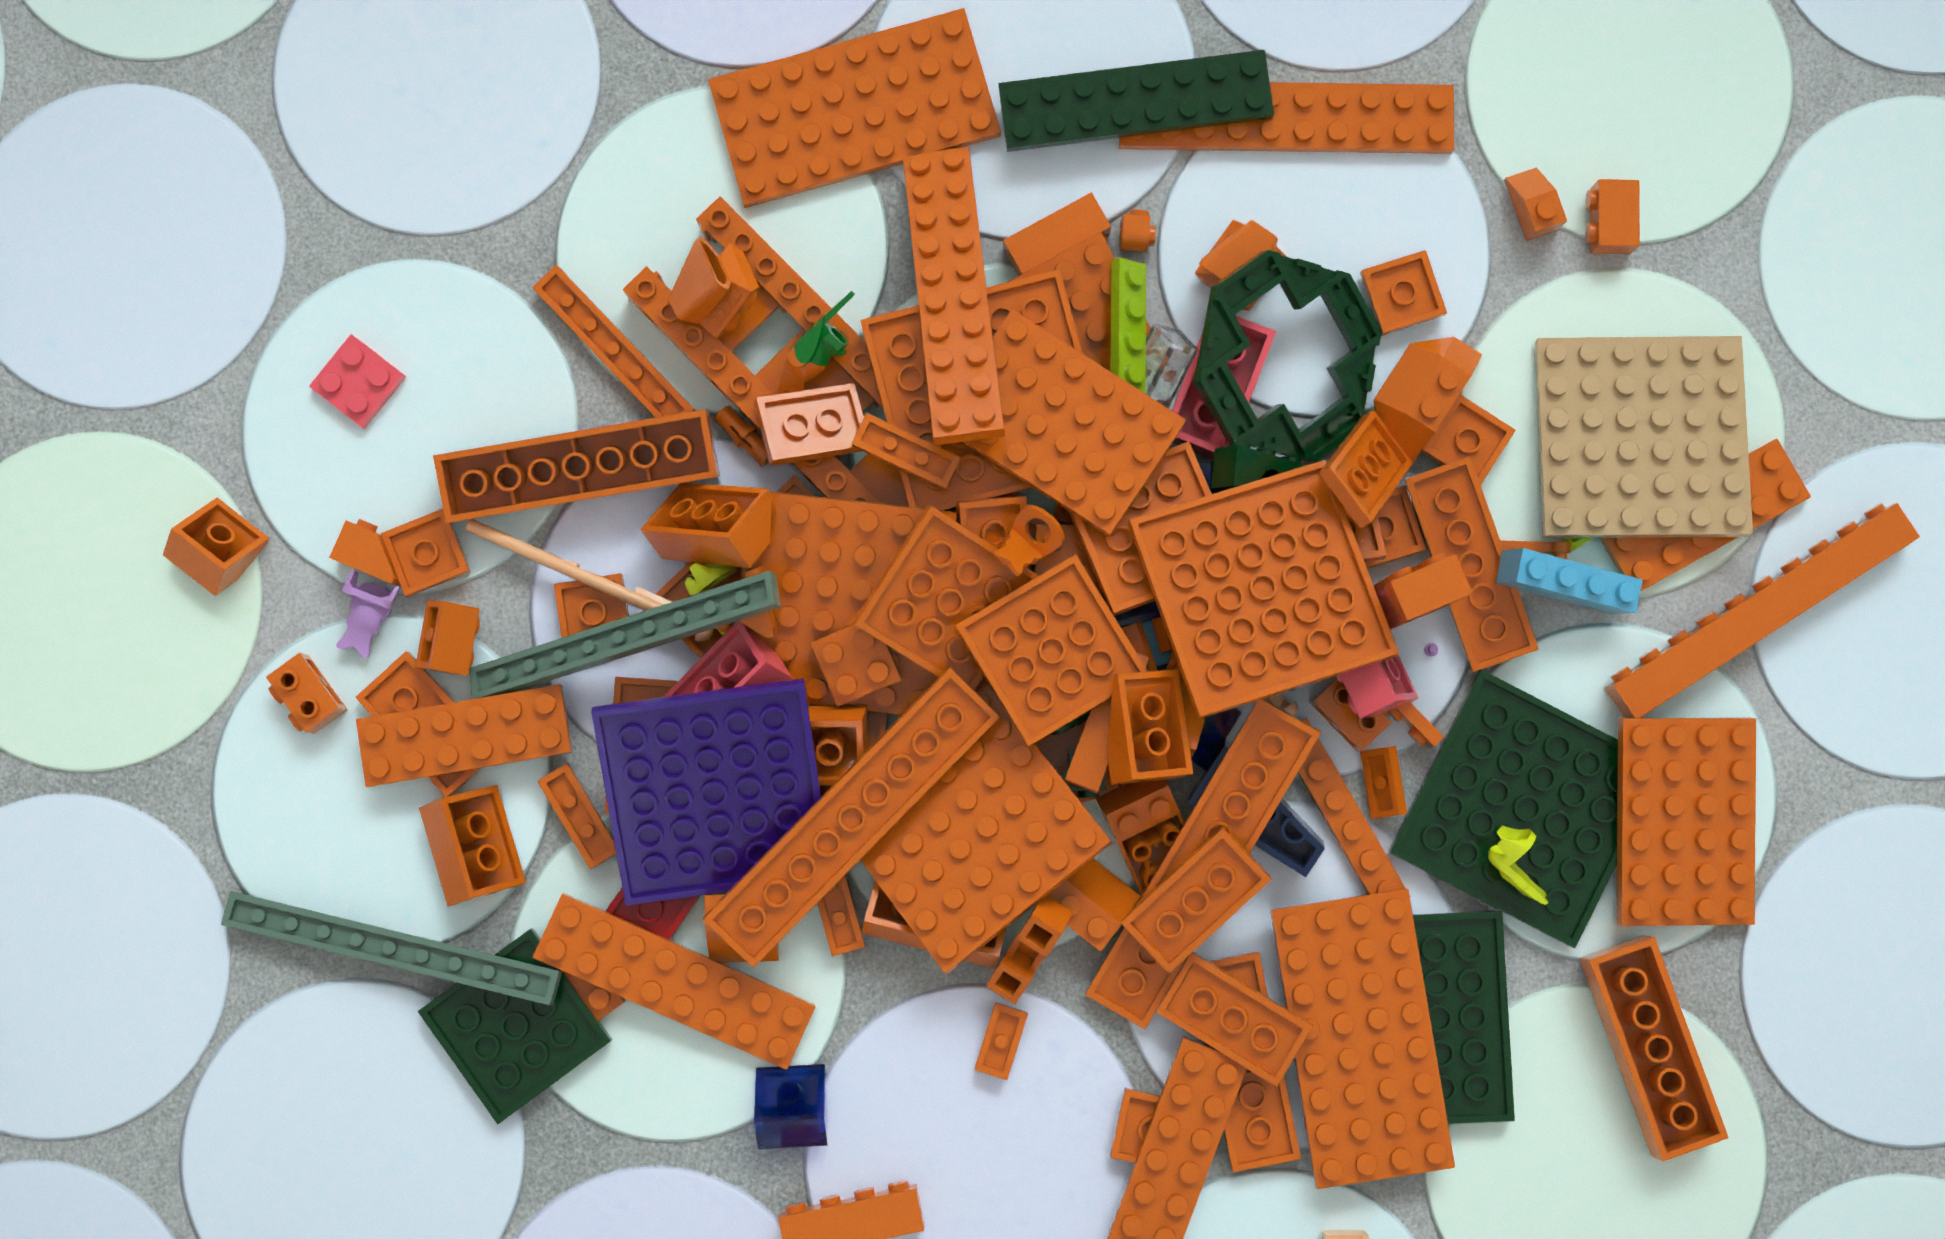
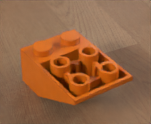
[1095,780,1184,896]

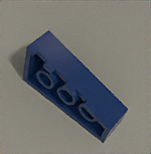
[1188,739,1325,877]

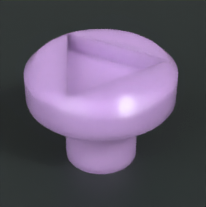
[1424,643,1438,657]

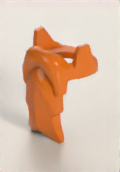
[993,505,1066,576]

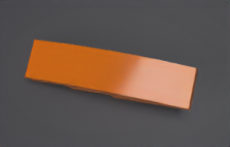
[1065,653,1150,794]

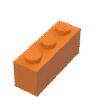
[1003,192,1111,276]

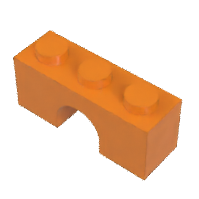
[986,895,1073,1004]

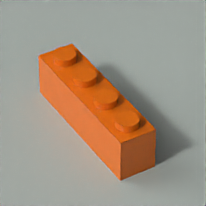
[778,1180,925,1239]

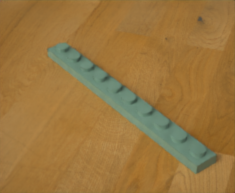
[469,571,781,699]
[221,891,562,1006]

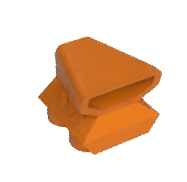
[1195,220,1287,311]
[669,237,759,338]

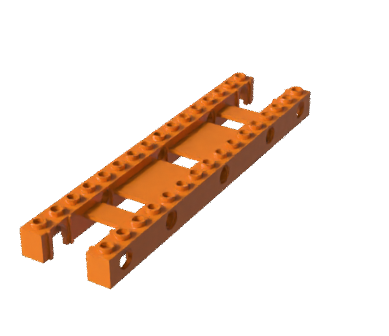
[622,196,1046,570]

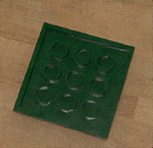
[417,928,613,1125]

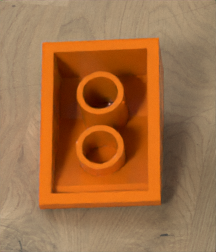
[1107,669,1193,785]

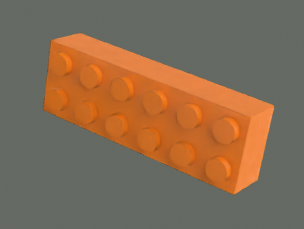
[1579,935,1729,1161]

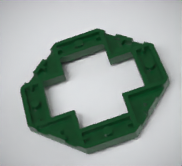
[1194,250,1382,462]

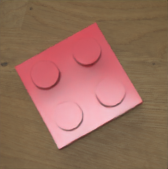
[309,334,406,429]

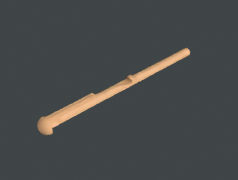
[466,519,714,642]

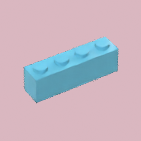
[1496,548,1643,614]

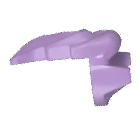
[336,570,400,658]

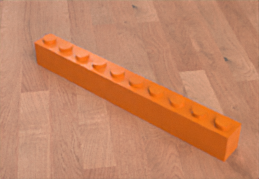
[1604,503,1920,718]

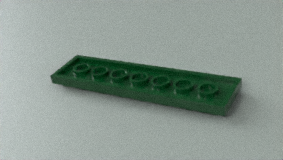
[998,49,1274,152]

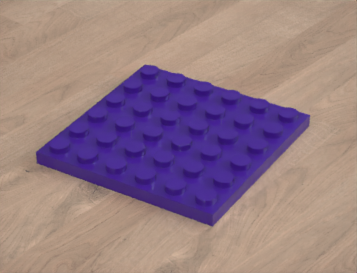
[591,678,821,906]

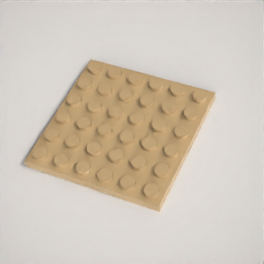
[1535,336,1753,538]

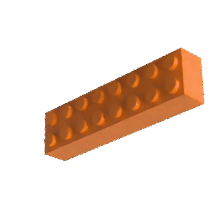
[433,409,720,523]

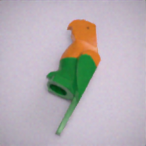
[777,291,855,394]

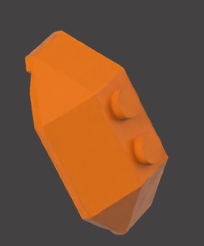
[1373,336,1482,462]

